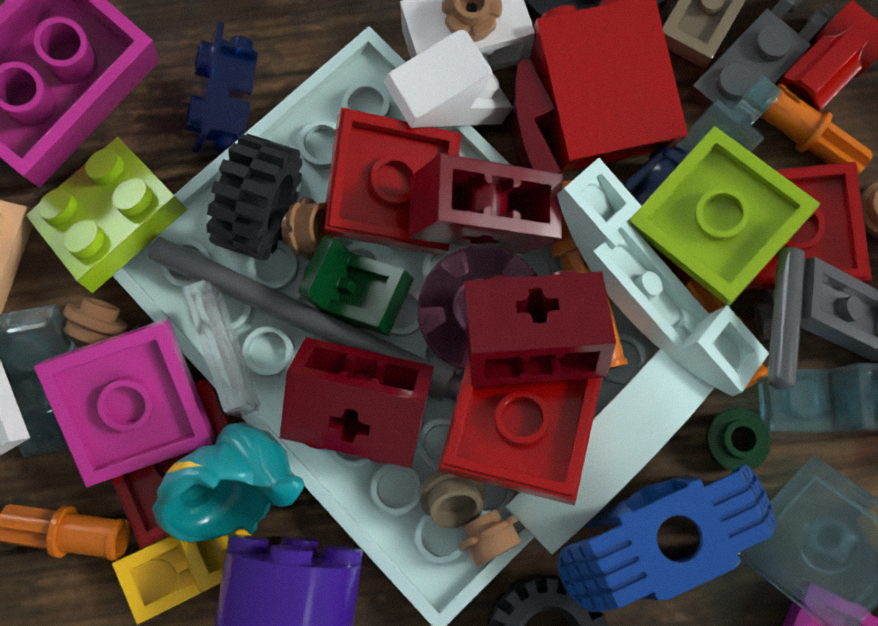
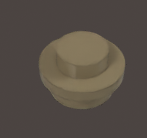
[419,470,486,528]

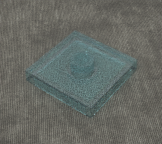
[737,454,878,626]

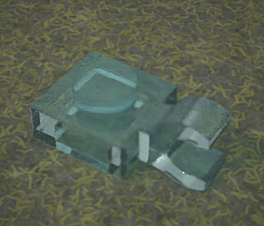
[676,74,783,153]

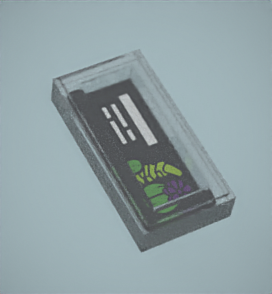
[182,280,261,418]

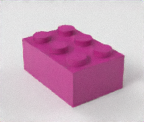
[0,0,159,188]

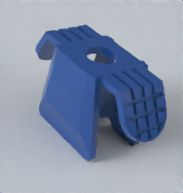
[558,464,776,612]

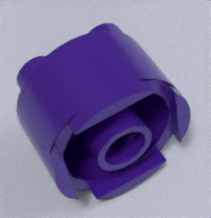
[215,535,363,626]

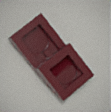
[511,57,561,174]

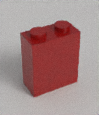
[531,0,688,174]

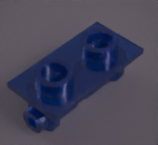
[185,21,258,153]

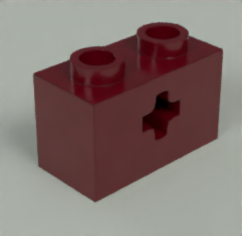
[409,153,563,254]
[464,270,616,387]
[279,337,434,468]

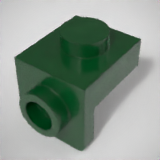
[298,236,414,336]

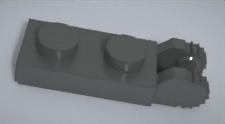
[688,0,837,131]

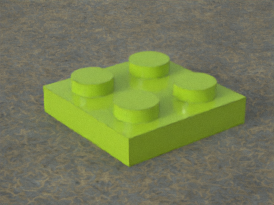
[629,125,820,306]
[26,137,188,293]

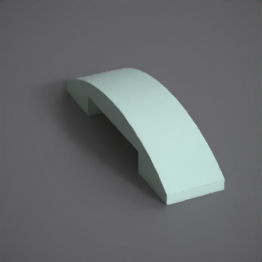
[557,158,769,396]
[504,348,715,554]

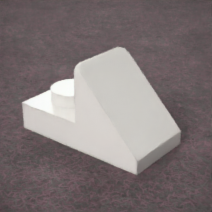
[383,30,513,128]

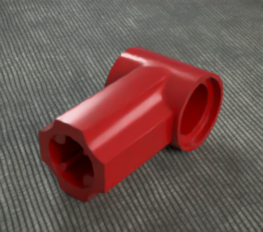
[776,0,878,112]

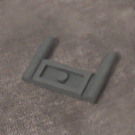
[767,247,878,390]

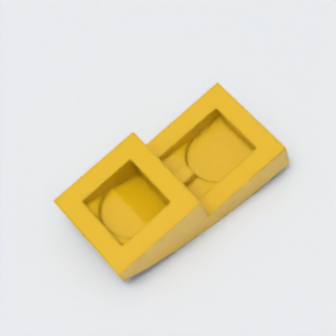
[112,530,251,625]

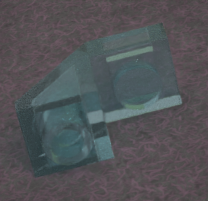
[0,304,76,458]
[758,363,878,433]

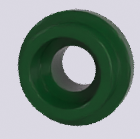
[705,408,771,471]

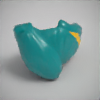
[153,422,304,542]

